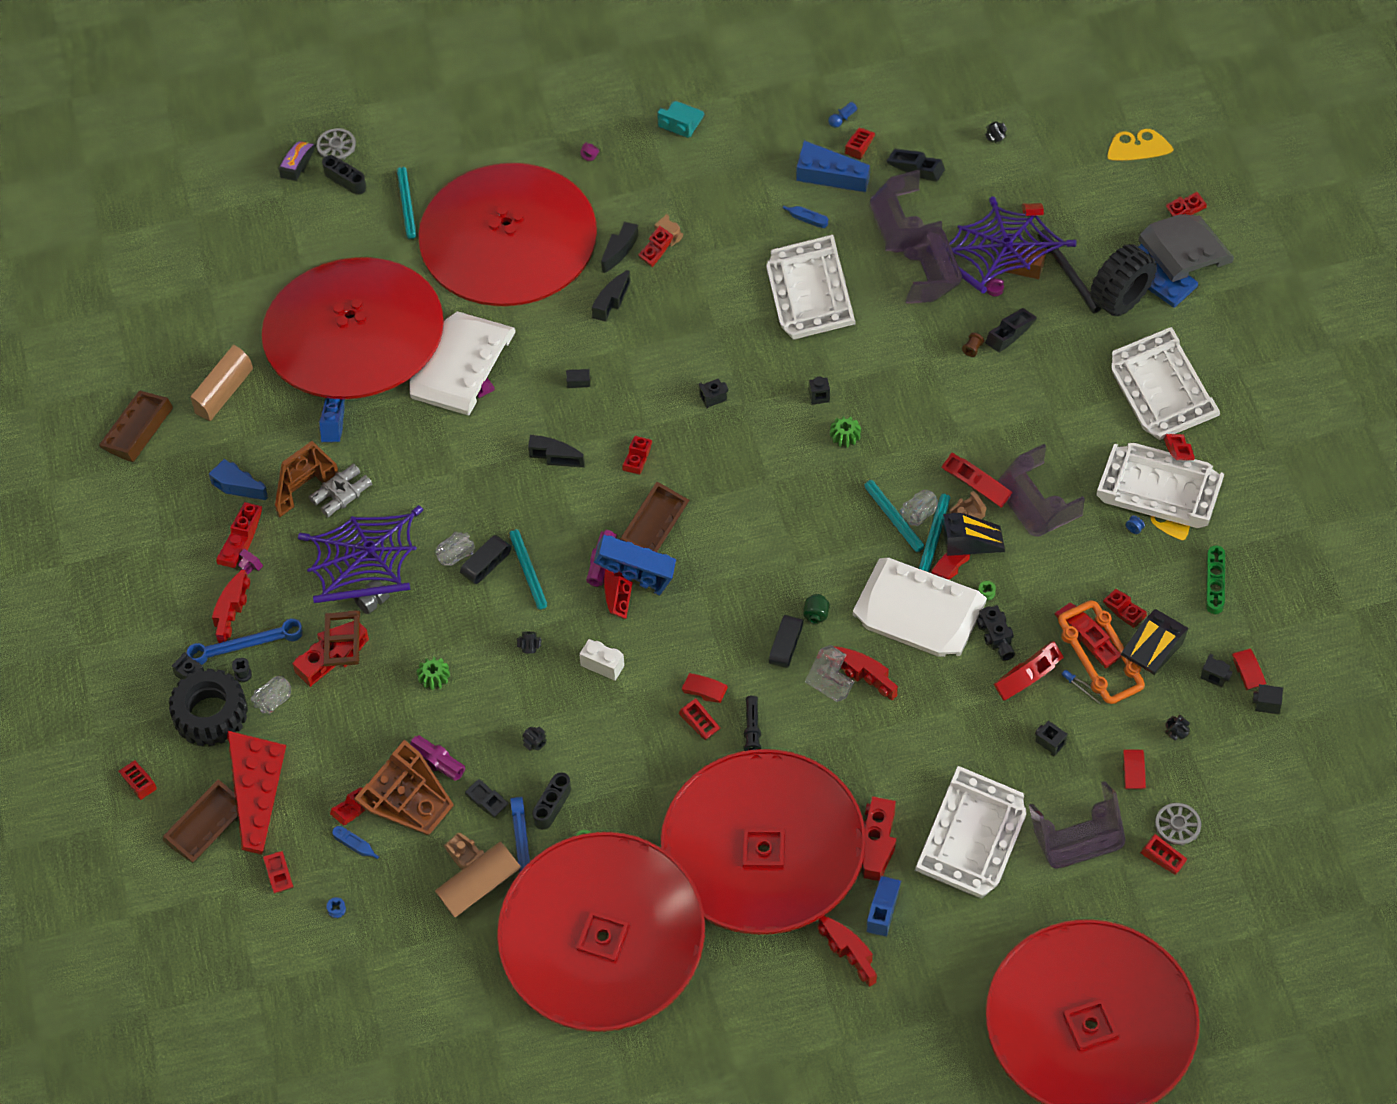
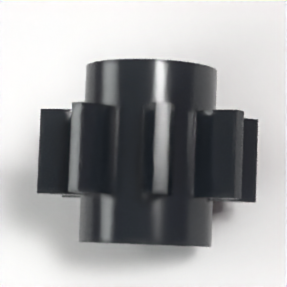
[985,121,1008,143]
[517,631,541,654]
[1165,715,1190,741]
[522,726,547,751]

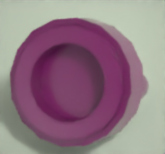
[580,142,599,161]
[986,278,1004,296]

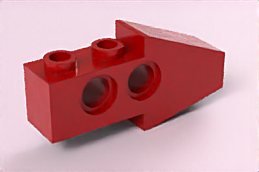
[292,621,369,687]
[861,796,896,881]

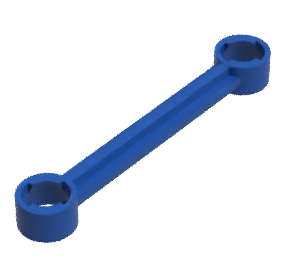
[187,619,303,665]
[510,797,530,873]

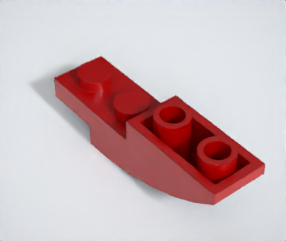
[941,452,1012,508]
[216,502,262,568]
[604,569,633,619]
[212,570,250,643]
[1054,602,1122,669]
[993,641,1064,701]
[829,646,898,700]
[817,916,877,987]

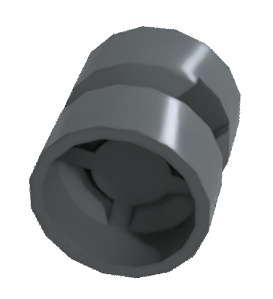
[353,580,390,615]

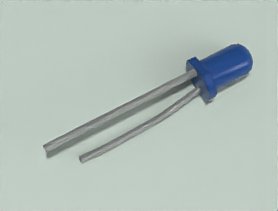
[1062,670,1100,704]

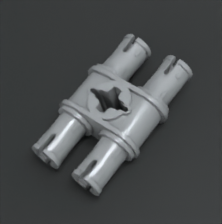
[309,463,372,518]

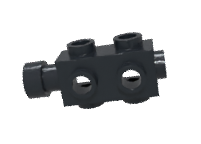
[977,605,1015,661]

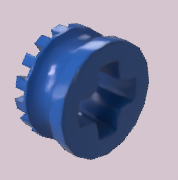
[1125,515,1145,534]
[326,897,346,918]

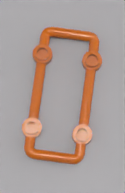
[1058,600,1145,704]

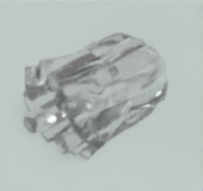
[899,489,938,526]
[435,531,475,566]
[250,676,291,715]

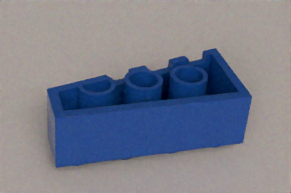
[797,141,870,192]

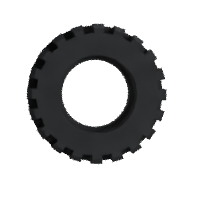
[1090,244,1157,316]
[169,668,248,746]

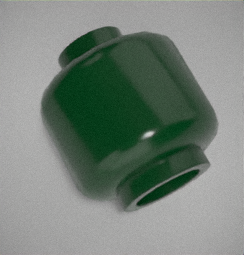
[803,594,830,624]

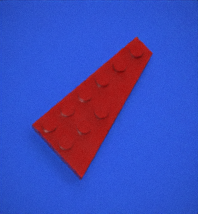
[227,731,286,855]

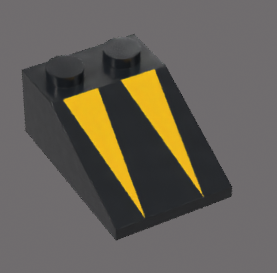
[943,513,1005,556]
[1121,609,1189,675]

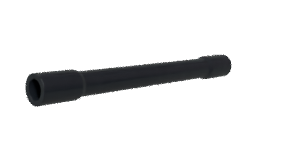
[1038,229,1102,314]

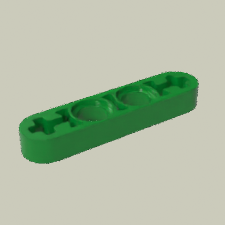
[1206,545,1225,614]

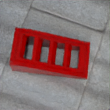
[845,127,875,160]
[679,698,721,740]
[118,760,157,800]
[1140,834,1187,875]

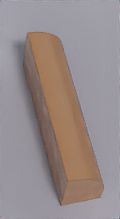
[191,345,253,421]
[435,841,521,917]

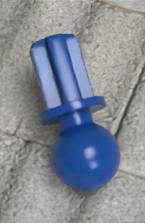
[828,102,857,128]

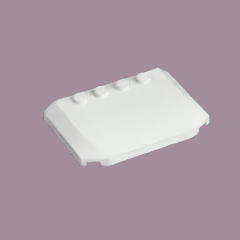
[767,235,856,340]
[410,311,515,415]
[1112,327,1220,440]
[1096,443,1224,528]
[853,558,987,657]
[915,766,1026,898]

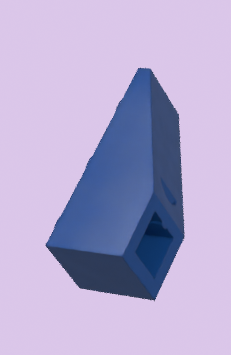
[319,398,345,442]
[209,459,268,500]
[867,876,901,937]

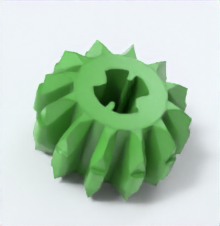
[830,415,861,448]
[416,657,450,690]

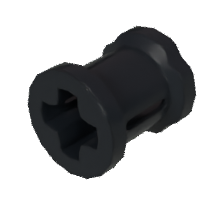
[232,658,252,682]

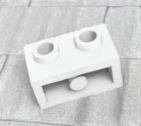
[579,639,624,681]

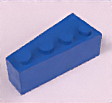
[594,535,676,596]

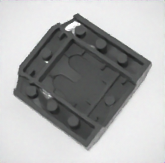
[1139,214,1234,282]

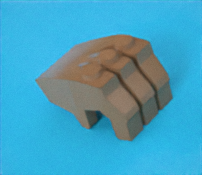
[949,491,986,519]
[444,833,484,870]

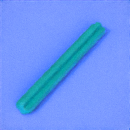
[397,167,416,239]
[864,480,924,552]
[919,494,951,572]
[509,529,547,610]

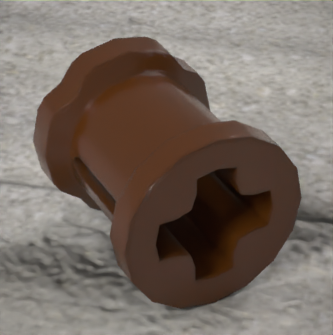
[962,332,984,357]

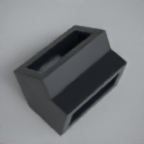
[566,369,590,388]

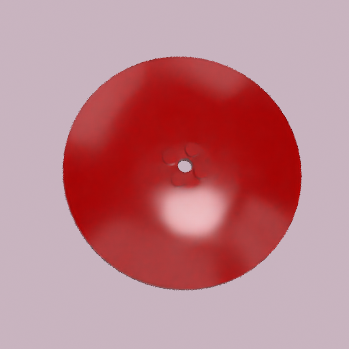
[419,163,597,306]
[262,257,444,399]
[661,749,866,935]
[498,832,705,1032]
[986,920,1200,1104]

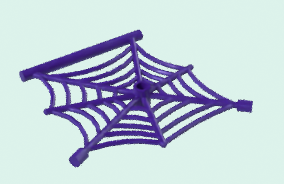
[927,196,1077,294]
[298,505,423,603]

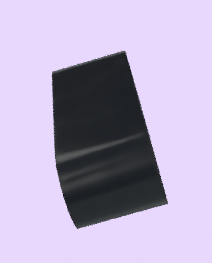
[322,155,367,195]
[460,535,512,584]
[769,615,804,668]
[533,772,571,830]

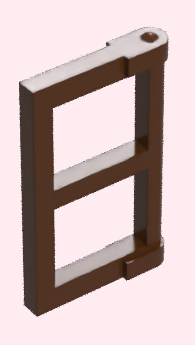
[324,610,360,666]

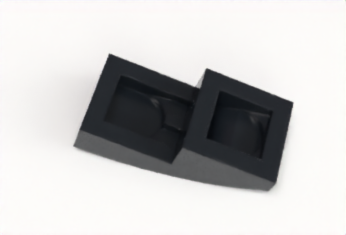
[465,778,509,818]

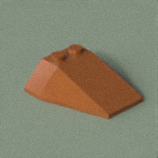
[275,441,338,517]
[354,740,454,836]

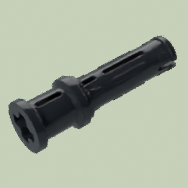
[744,695,762,751]

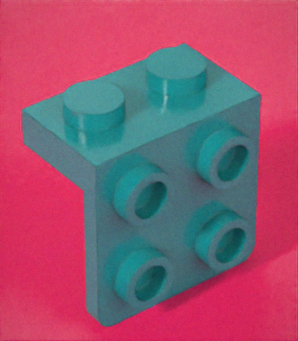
[657,101,704,138]

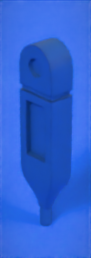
[783,206,828,228]
[332,826,379,859]

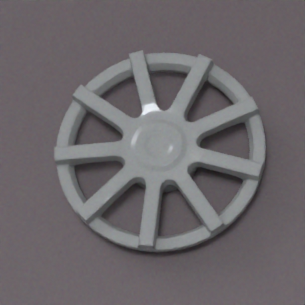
[317,128,356,160]
[1155,803,1201,845]

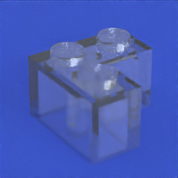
[805,645,855,702]

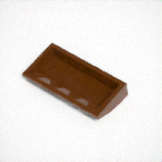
[99,390,173,462]
[620,482,689,552]
[163,779,238,863]

